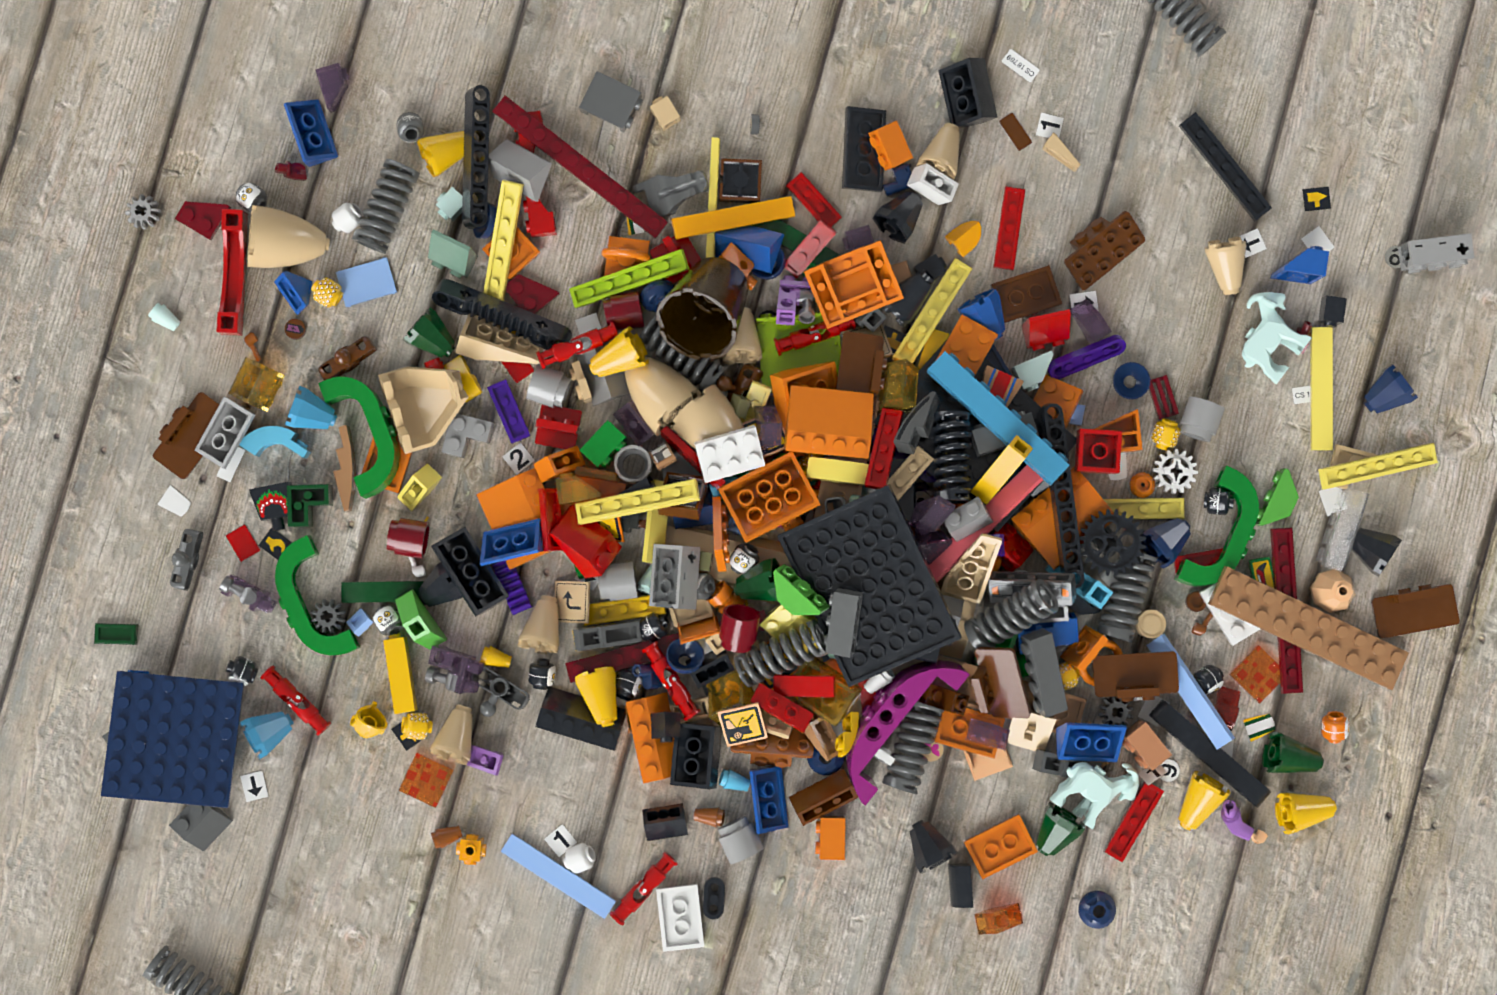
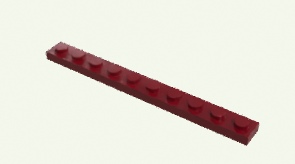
[492,95,668,239]
[565,610,766,683]

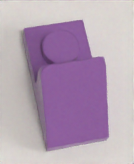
[467,745,504,776]

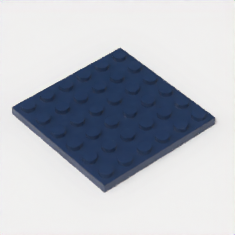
[101,671,244,808]

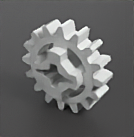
[1152,449,1198,494]

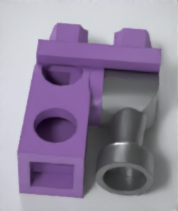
[776,275,816,325]

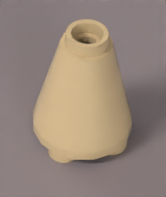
[917,123,960,180]
[1204,237,1246,295]
[721,307,762,366]
[518,595,559,655]
[430,705,473,765]

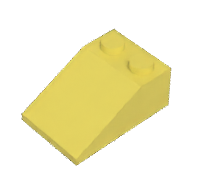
[760,603,818,653]

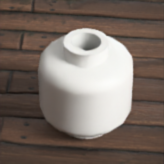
[332,202,363,233]
[563,843,596,873]

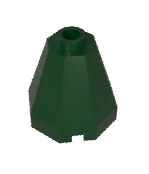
[402,307,455,358]
[734,558,780,601]
[1036,802,1085,856]

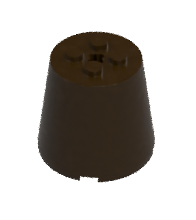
[656,257,749,360]

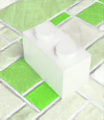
[907,164,959,205]

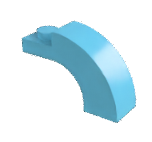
[239,426,311,459]
[1045,560,1113,609]

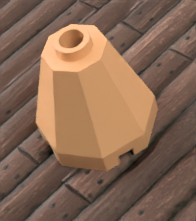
[1310,569,1356,613]

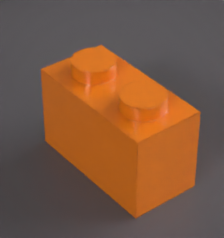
[868,120,913,171]
[534,446,586,483]
[815,816,845,860]

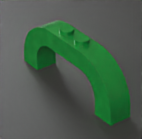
[318,377,400,499]
[1174,465,1259,586]
[275,535,361,655]

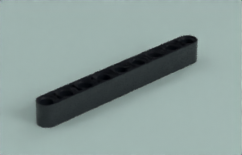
[1040,403,1084,588]

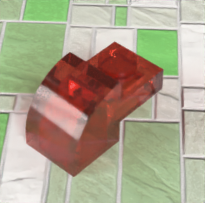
[1215,686,1241,731]

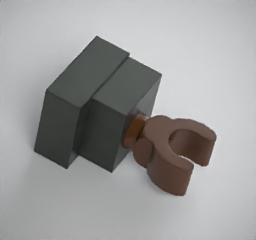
[621,513,647,533]

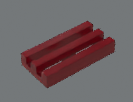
[1149,375,1179,420]

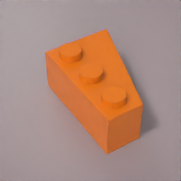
[1095,409,1143,453]

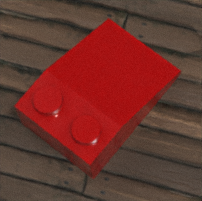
[1022,309,1071,351]
[549,505,622,578]

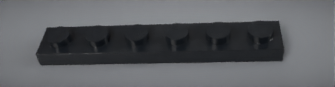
[1179,112,1272,222]

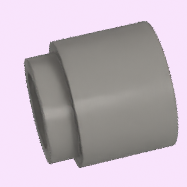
[526,364,572,408]
[1180,397,1225,442]
[614,445,653,484]
[598,561,638,601]
[718,816,764,864]

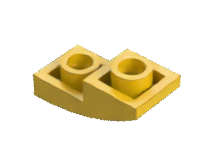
[917,329,949,370]
[444,355,482,403]
[835,712,859,757]

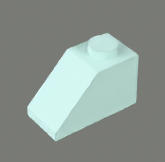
[1012,351,1053,392]

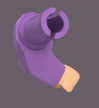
[1221,800,1268,844]

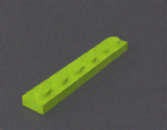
[569,249,689,309]

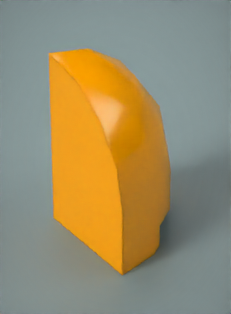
[945,221,981,257]

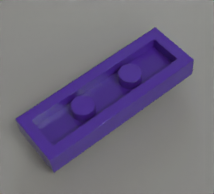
[487,379,531,444]

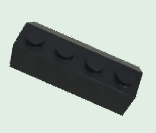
[431,527,509,617]
[535,687,626,751]

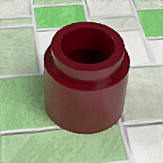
[603,291,645,333]
[387,518,430,559]
[719,604,760,653]

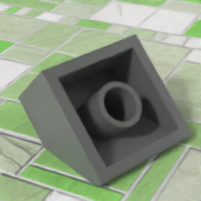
[169,804,233,851]

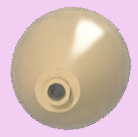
[247,205,330,268]
[624,356,703,436]
[670,385,744,450]

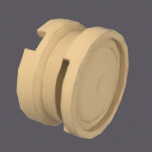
[1135,609,1166,638]

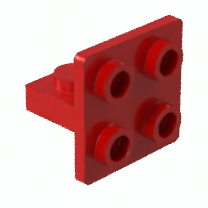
[649,236,701,284]
[535,404,582,449]
[991,522,1034,572]

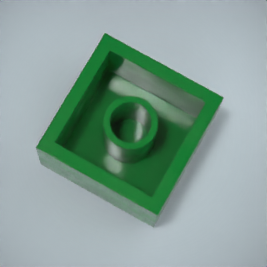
[579,420,628,469]

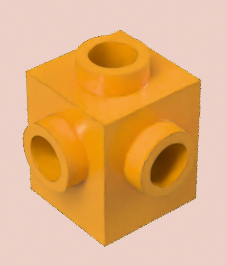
[456,834,487,865]

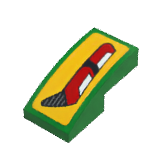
[1248,556,1274,588]

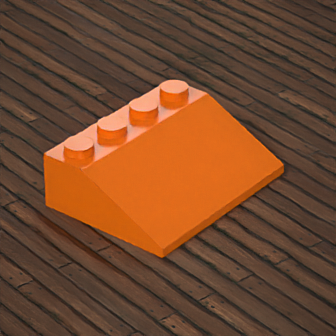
[770,361,838,457]
[784,385,874,459]
[718,451,821,543]
[1011,466,1114,570]
[476,468,552,570]

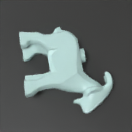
[1242,292,1312,384]
[1050,762,1139,830]

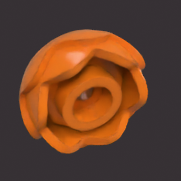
[1130,472,1155,498]

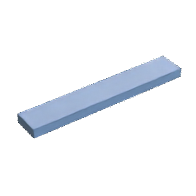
[1146,634,1235,749]
[501,833,616,919]

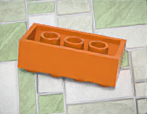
[626,692,674,784]

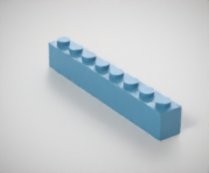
[927,351,1069,486]

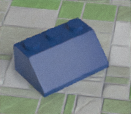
[1270,246,1329,284]

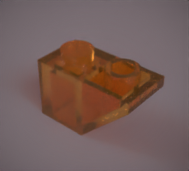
[974,903,1023,935]

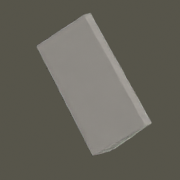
[488,139,552,202]
[576,339,630,406]
[195,396,255,469]

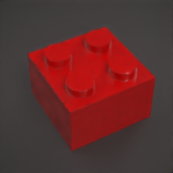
[1074,428,1122,474]

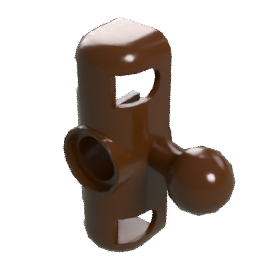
[318,336,377,380]
[716,363,763,402]

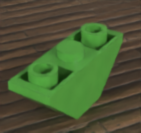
[1255,468,1299,526]
[773,564,830,615]
[395,589,447,650]

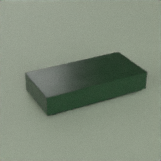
[94,623,138,645]

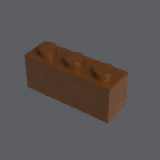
[789,769,859,826]

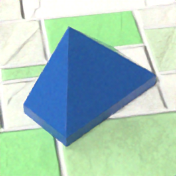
[274,271,312,315]

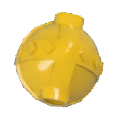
[350,701,388,739]

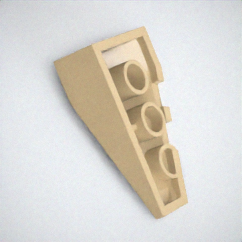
[455,314,543,364]
[940,533,1003,604]

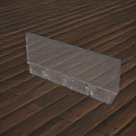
[1316,489,1370,573]

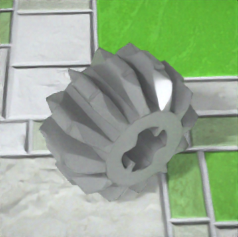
[125,194,161,230]

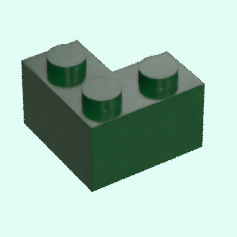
[287,484,333,527]

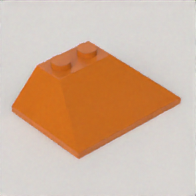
[804,240,904,329]

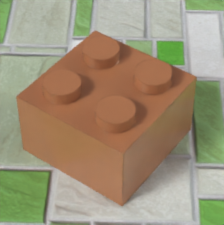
[1122,720,1172,771]

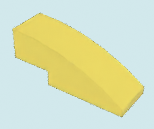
[806,457,869,485]

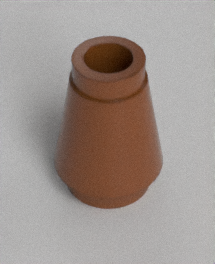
[694,807,725,828]
[431,825,463,849]

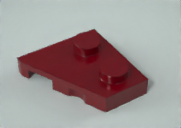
[175,201,231,240]
[506,274,560,314]

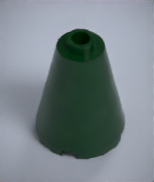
[1262,732,1324,773]

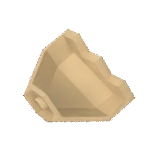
[378,366,468,454]

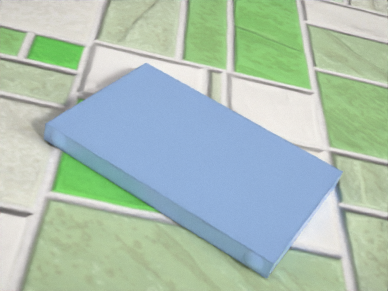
[336,257,397,307]

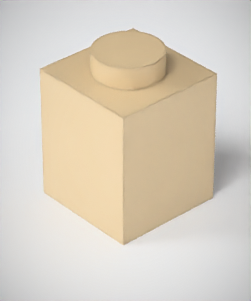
[650,96,681,131]

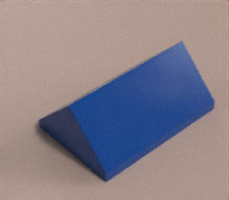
[284,99,338,167]
[715,225,784,274]
[480,518,543,566]
[1056,722,1127,762]
[749,766,789,834]

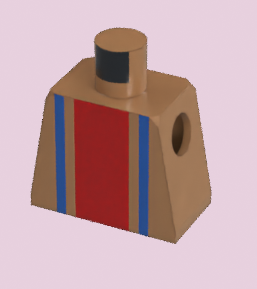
[982,365,1024,407]

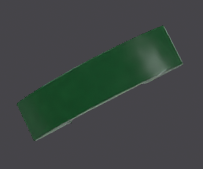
[341,581,424,603]

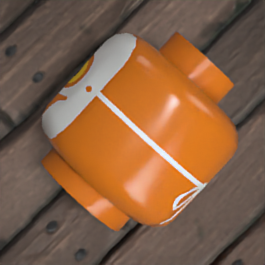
[1321,711,1349,744]

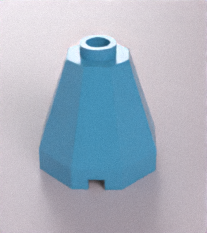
[285,386,337,429]
[239,711,294,760]

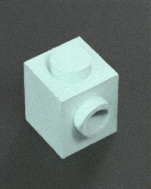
[436,187,463,222]

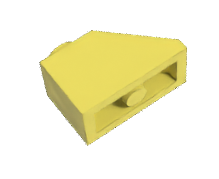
[397,463,442,511]

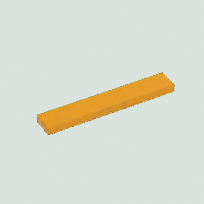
[671,196,795,240]

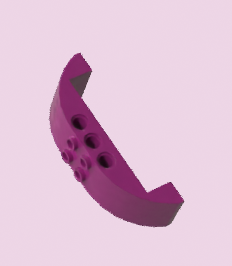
[846,660,970,806]

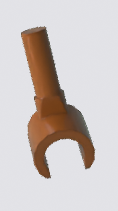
[244,332,262,362]
[1191,612,1213,636]

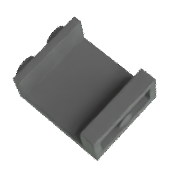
[579,71,643,132]

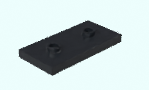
[842,106,886,192]

